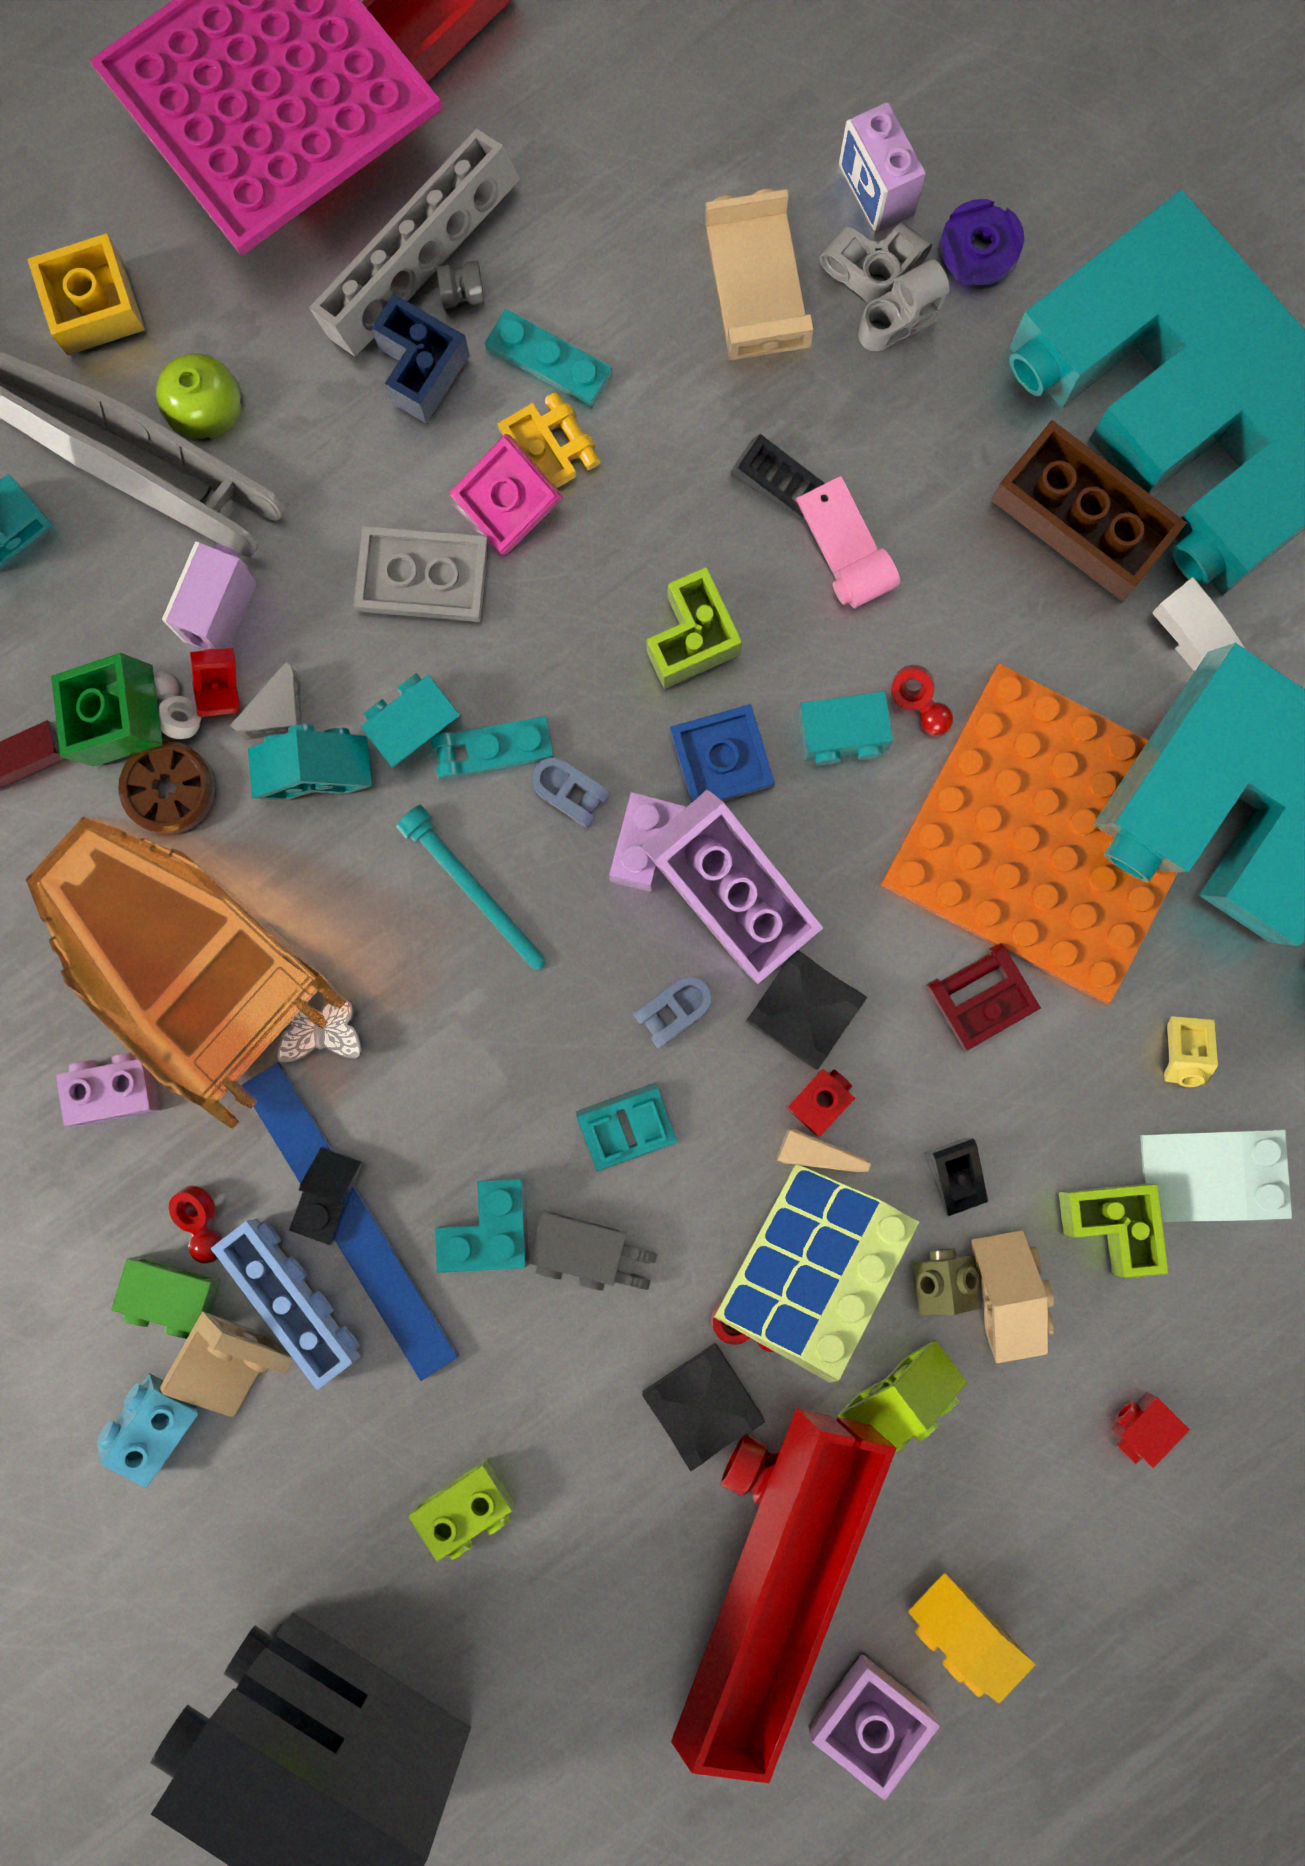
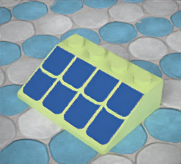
[714,1165,919,1383]

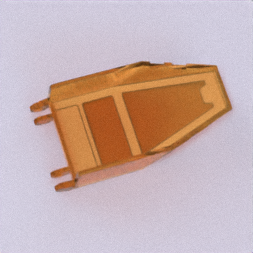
[26,817,346,1129]

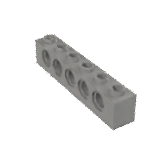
[309,129,520,357]

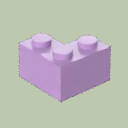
[609,792,686,892]

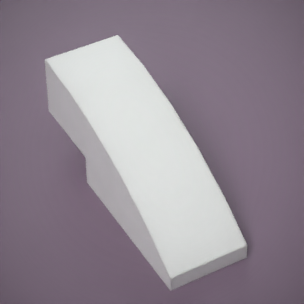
[1152,577,1244,671]

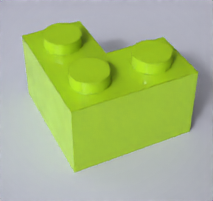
[646,567,742,689]
[1058,1183,1169,1278]
[837,1340,968,1453]

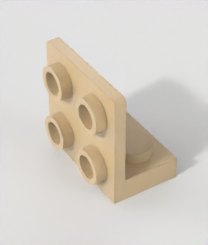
[160,1311,294,1417]

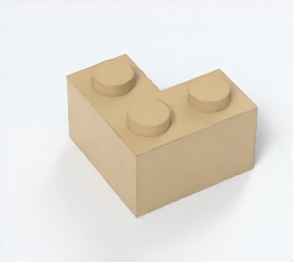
[971,1230,1054,1364]

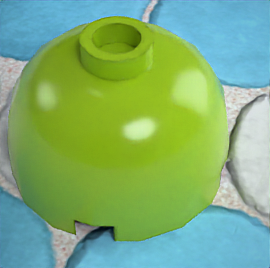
[155,353,242,441]

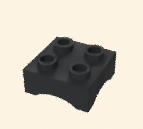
[746,950,868,1070]
[642,1343,765,1472]

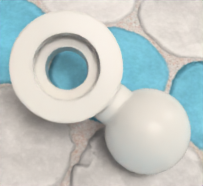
[154,671,202,739]

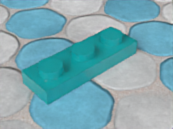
[484,308,612,408]

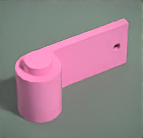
[796,476,901,608]

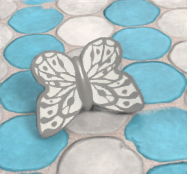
[277,998,362,1063]

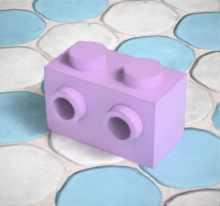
[56,1052,161,1127]

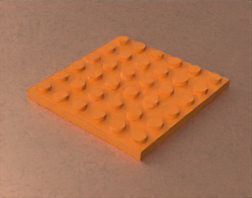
[881,663,1178,1005]

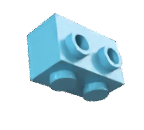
[97,1373,198,1488]

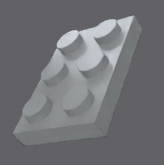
[354,526,489,622]

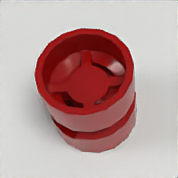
[720,1433,780,1506]

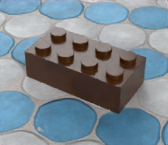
[991,420,1187,602]

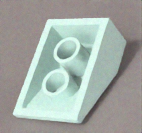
[1140,1130,1292,1222]

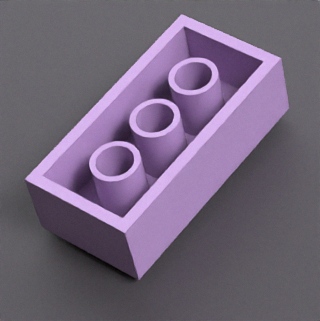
[641,790,823,984]

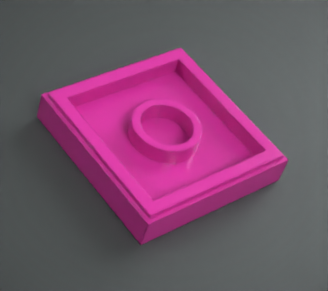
[449,434,564,555]

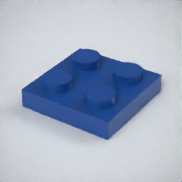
[670,704,775,803]

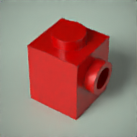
[785,1069,855,1137]
[1111,1392,1190,1468]

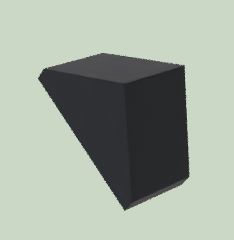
[924,1138,988,1216]

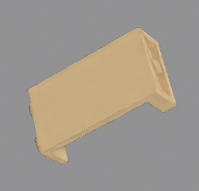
[705,188,814,361]

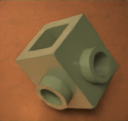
[913,1248,981,1316]

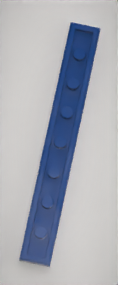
[240,1062,459,1381]

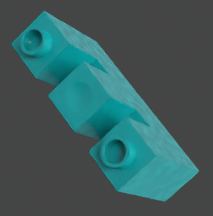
[1009,189,1305,596]
[1093,642,1305,966]

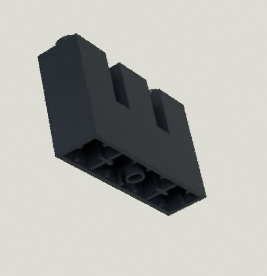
[150,1613,471,1866]

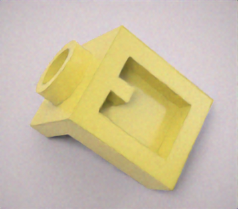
[1164,1016,1218,1087]

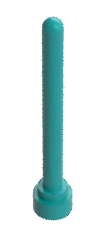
[396,804,546,970]

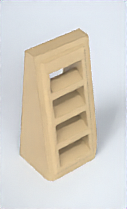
[776,1129,871,1173]

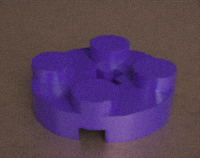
[940,199,1024,286]

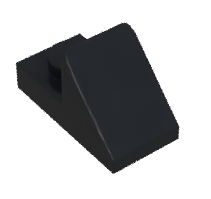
[289,1147,363,1245]

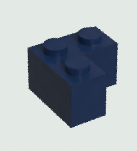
[371,294,470,424]

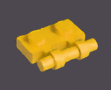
[497,392,601,488]

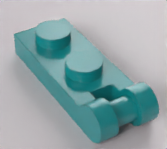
[430,716,554,780]

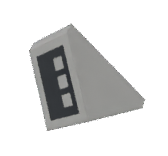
[230,662,304,740]

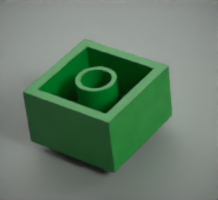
[51,653,163,767]

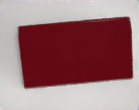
[0,720,66,788]

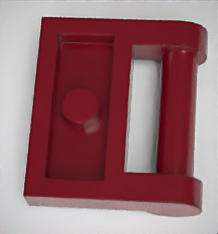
[926,943,1041,1052]

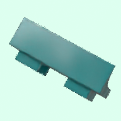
[576,1082,677,1171]

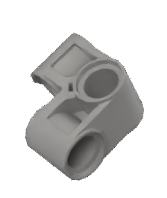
[820,222,932,303]
[858,259,949,352]

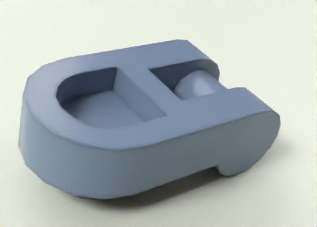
[532,758,610,828]
[633,977,712,1049]

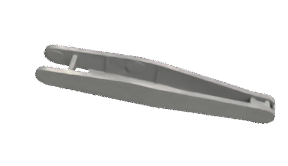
[0,351,285,557]

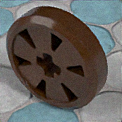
[118,741,215,835]

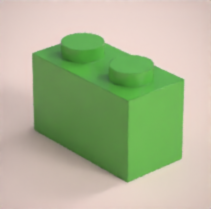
[111,1256,221,1339]

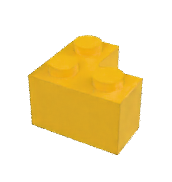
[908,1573,1036,1704]

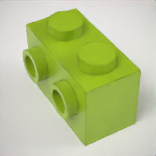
[408,1459,515,1562]

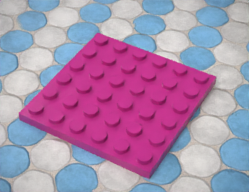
[90,0,443,256]

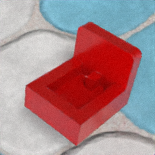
[190,648,240,717]

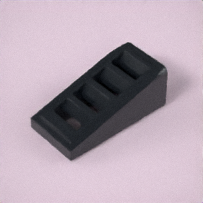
[730,434,825,519]

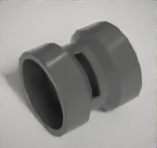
[437,260,484,309]

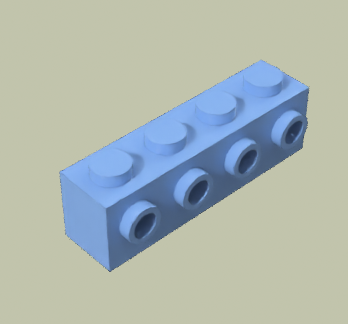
[211,1219,361,1391]

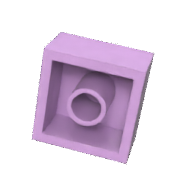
[808,1654,940,1801]

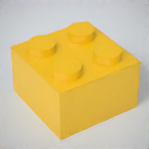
[27,233,145,355]

